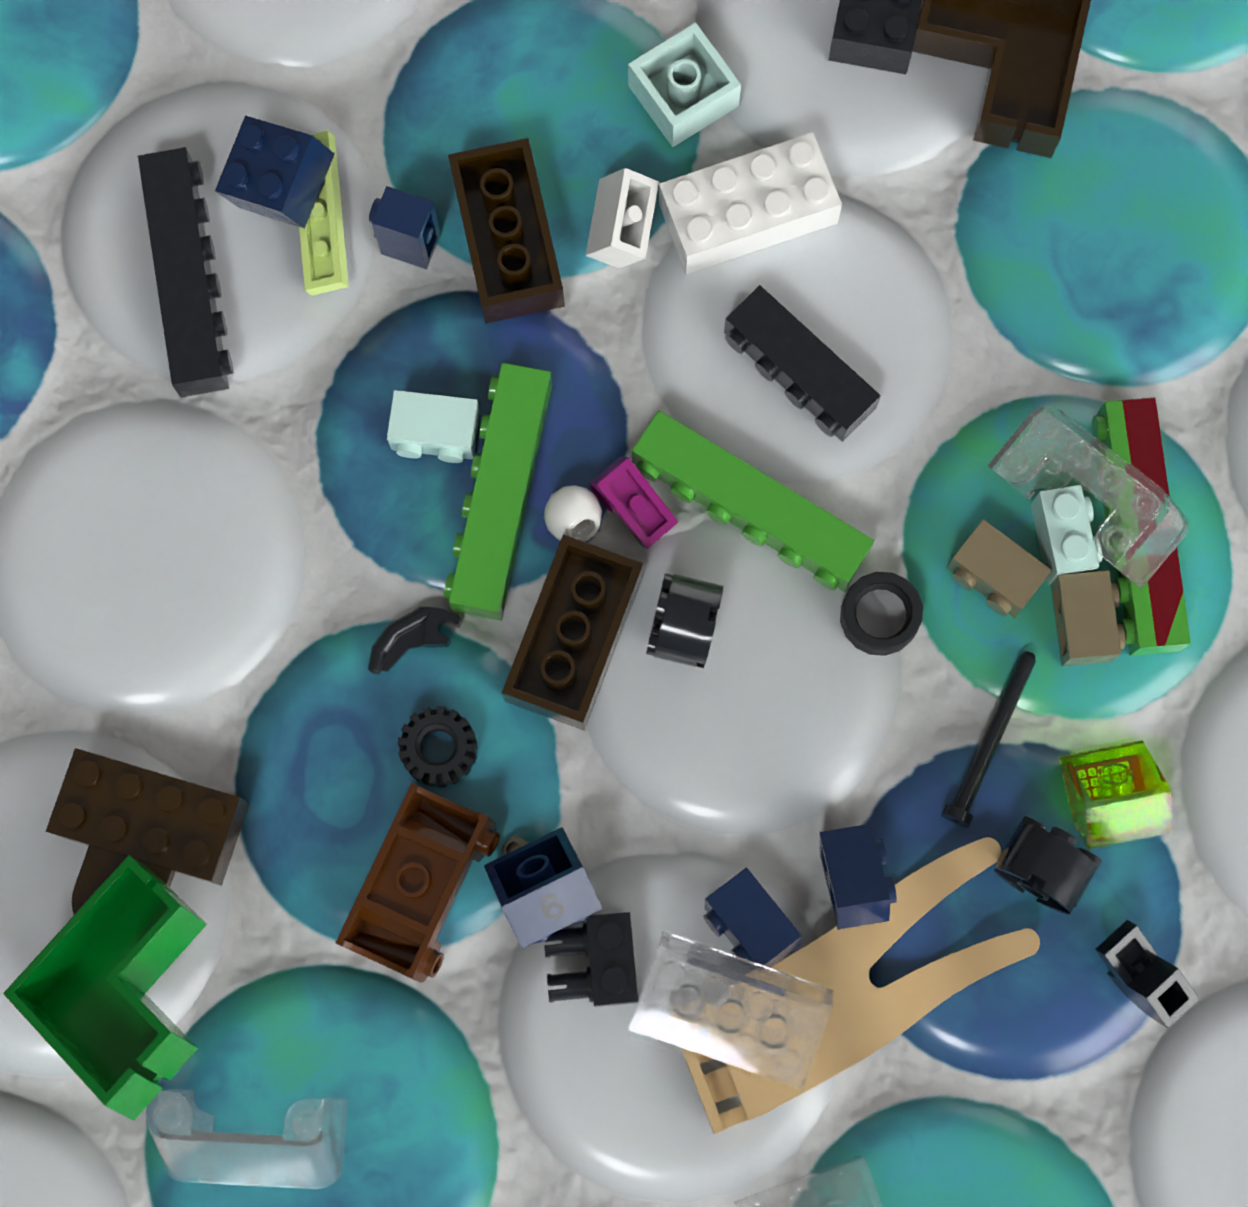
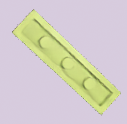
[299,130,349,296]

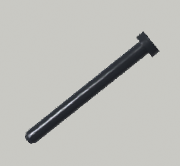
[941,651,1036,828]

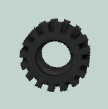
[398,706,478,788]

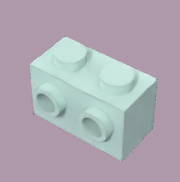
[387,390,480,463]
[1030,485,1103,585]

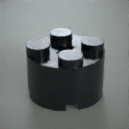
[646,573,724,669]
[994,816,1102,915]

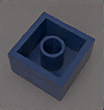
[215,115,335,229]
[484,827,603,948]

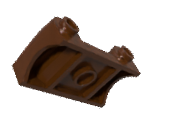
[336,783,500,983]

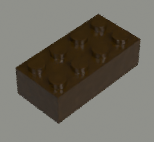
[448,138,565,324]
[502,534,644,731]

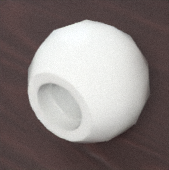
[544,486,602,542]

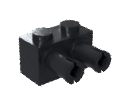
[544,912,638,1007]

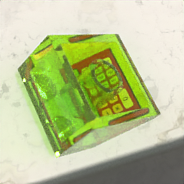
[1059,740,1173,849]

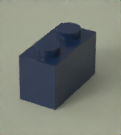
[369,186,441,269]
[819,824,897,930]
[703,867,802,977]

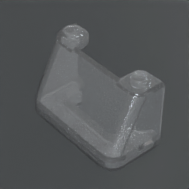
[146,1089,348,1189]

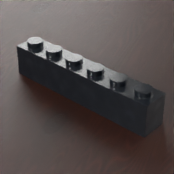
[138,147,233,398]

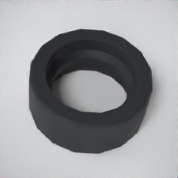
[840,571,923,656]

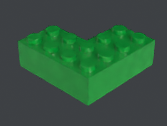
[3,855,207,1121]

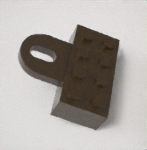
[46,748,250,915]

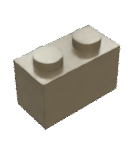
[947,519,1052,619]
[1050,571,1126,667]

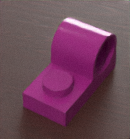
[588,457,678,549]

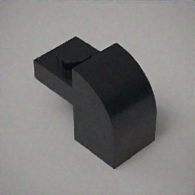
[1095,920,1200,1029]

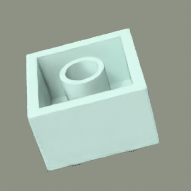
[628,22,741,148]

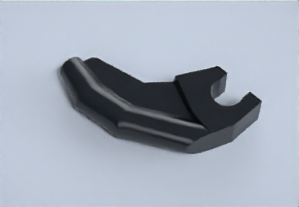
[368,607,463,674]

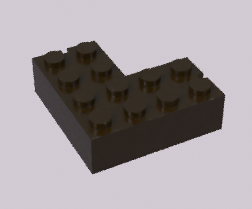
[912,0,1091,158]

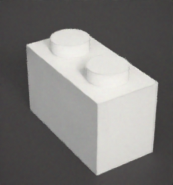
[585,168,659,268]

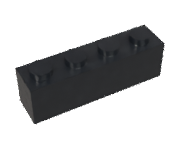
[724,285,881,442]

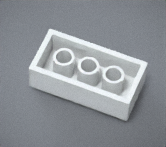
[659,132,842,275]

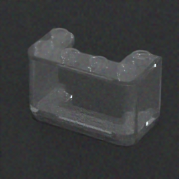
[987,406,1188,589]

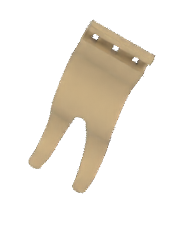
[667,837,1040,1134]

